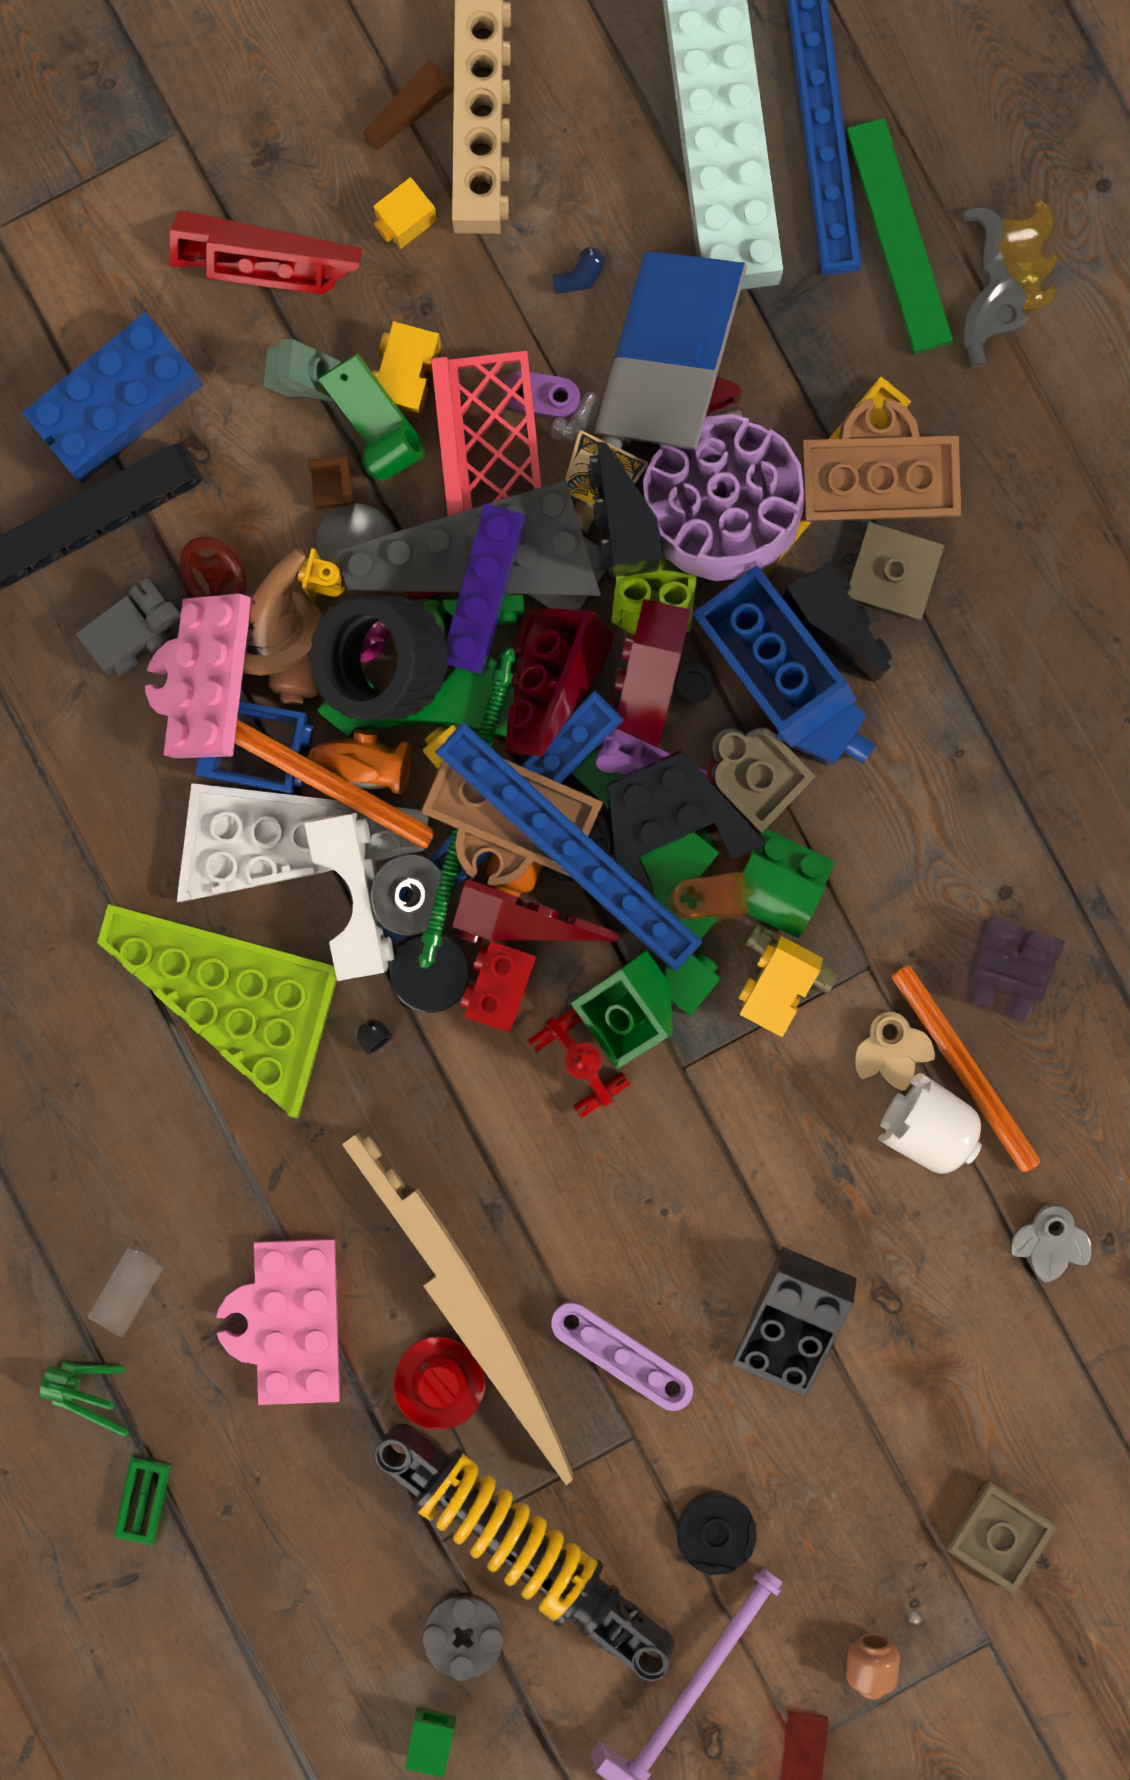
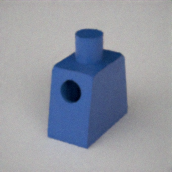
[776,703,876,766]

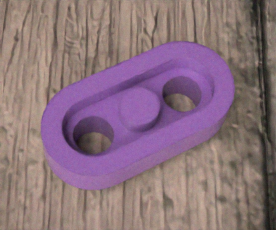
[502,371,580,420]

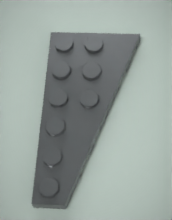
[335,480,601,596]

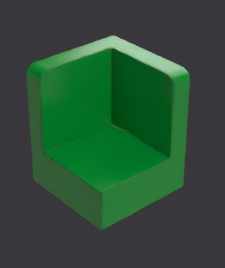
[404,1709,456,1777]

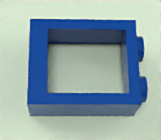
[195,701,314,795]

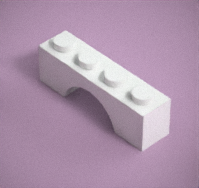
[304,811,394,981]

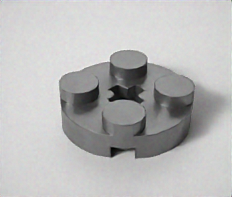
[422,1594,504,1681]

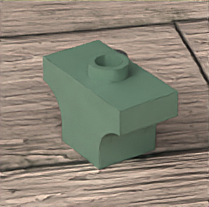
[263,339,342,401]

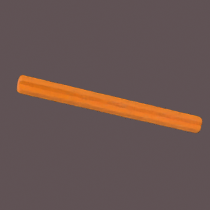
[234,719,435,848]
[892,965,1040,1172]

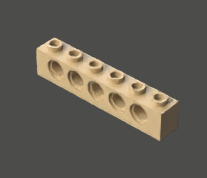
[452,0,511,234]

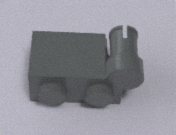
[76,578,181,677]

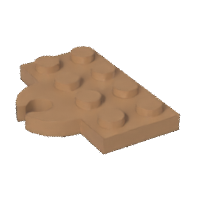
[800,398,961,522]
[421,759,603,885]

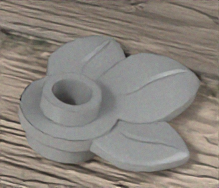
[1011,1204,1092,1283]

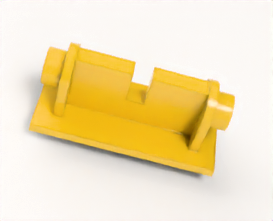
[298,548,345,601]

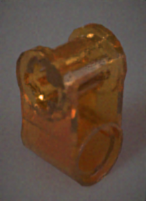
[668,873,749,920]

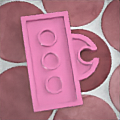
[145,594,251,758]
[216,1238,340,1405]

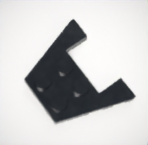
[607,750,764,896]

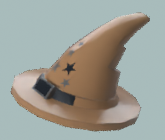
[243,549,322,676]

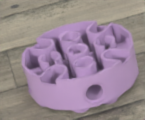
[643,414,804,581]

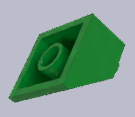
[571,951,673,1069]

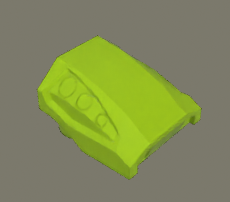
[611,557,697,634]

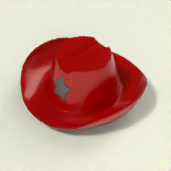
[393,1337,486,1430]

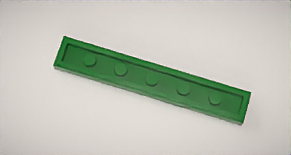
[845,118,953,355]

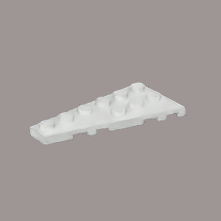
[177,783,429,903]

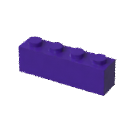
[446,503,527,673]

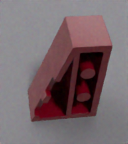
[611,599,691,748]

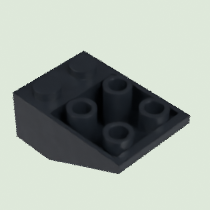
[588,441,663,578]
[782,562,892,682]
[732,1247,857,1396]

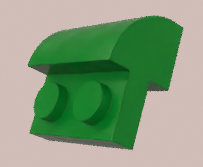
[727,828,835,939]

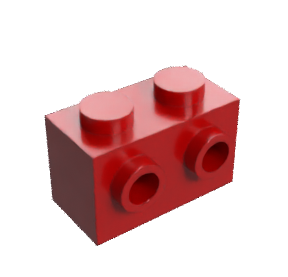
[460,941,537,1033]

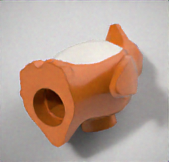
[308,730,411,795]

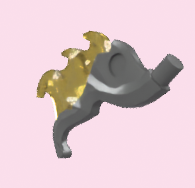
[962,199,1057,368]

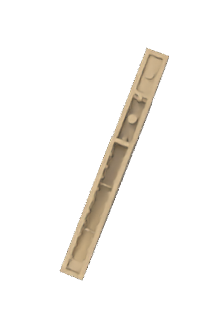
[342,1133,573,1485]

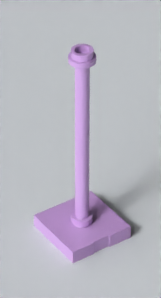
[590,1567,783,1780]

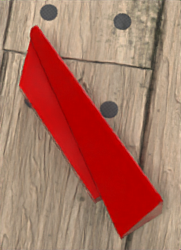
[170,210,362,294]

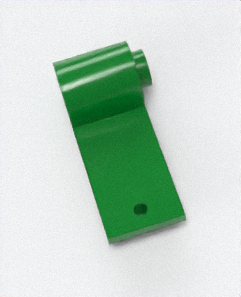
[318,353,425,481]

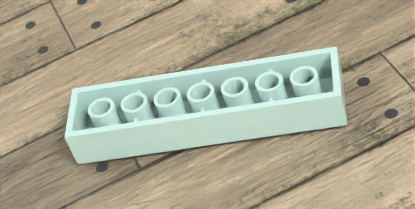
[663,0,783,289]

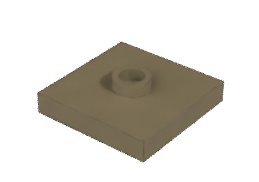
[848,522,944,622]
[945,1479,1058,1595]

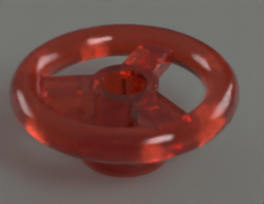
[180,536,247,598]

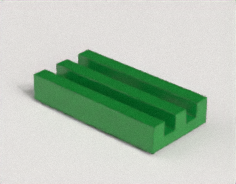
[113,1455,172,1546]

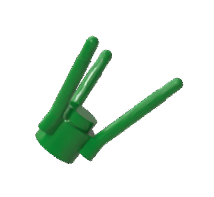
[40,1361,129,1437]

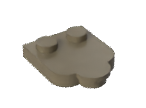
[711,728,816,833]

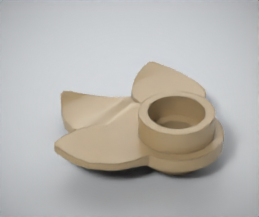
[855,1012,935,1091]

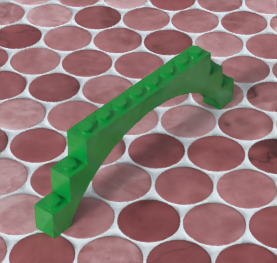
[317,656,721,1016]

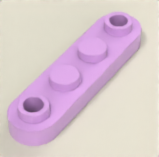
[551,1301,693,1411]

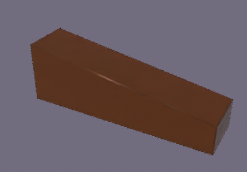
[364,60,454,151]

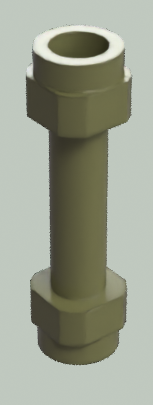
[745,924,840,994]

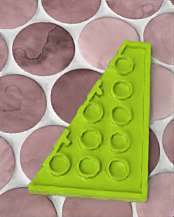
[97,904,337,1118]

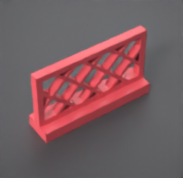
[431,351,542,516]

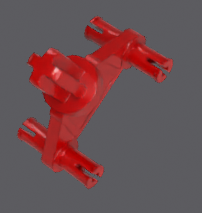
[527,1008,631,1119]

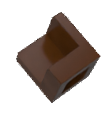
[308,456,355,510]

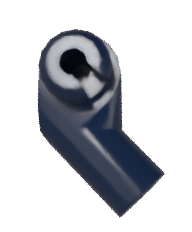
[553,247,604,294]

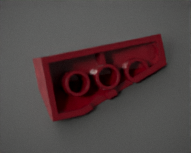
[505,607,614,756]
[452,879,620,945]

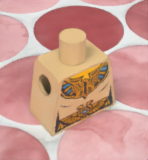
[565,430,649,534]

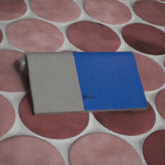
[593,252,747,450]

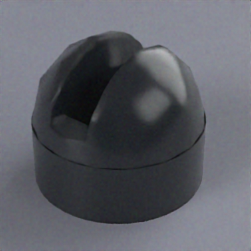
[357,1019,393,1055]

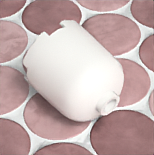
[878,1073,981,1174]

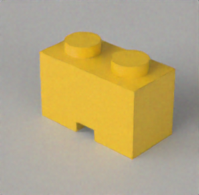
[372,321,441,419]
[738,936,823,1037]

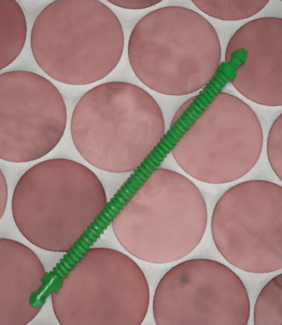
[418,648,515,969]

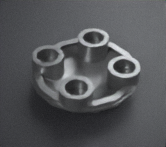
[316,503,394,576]

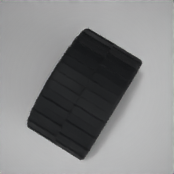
[309,595,448,720]

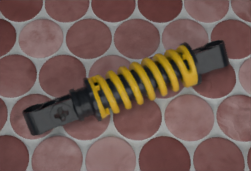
[375,1423,674,1681]

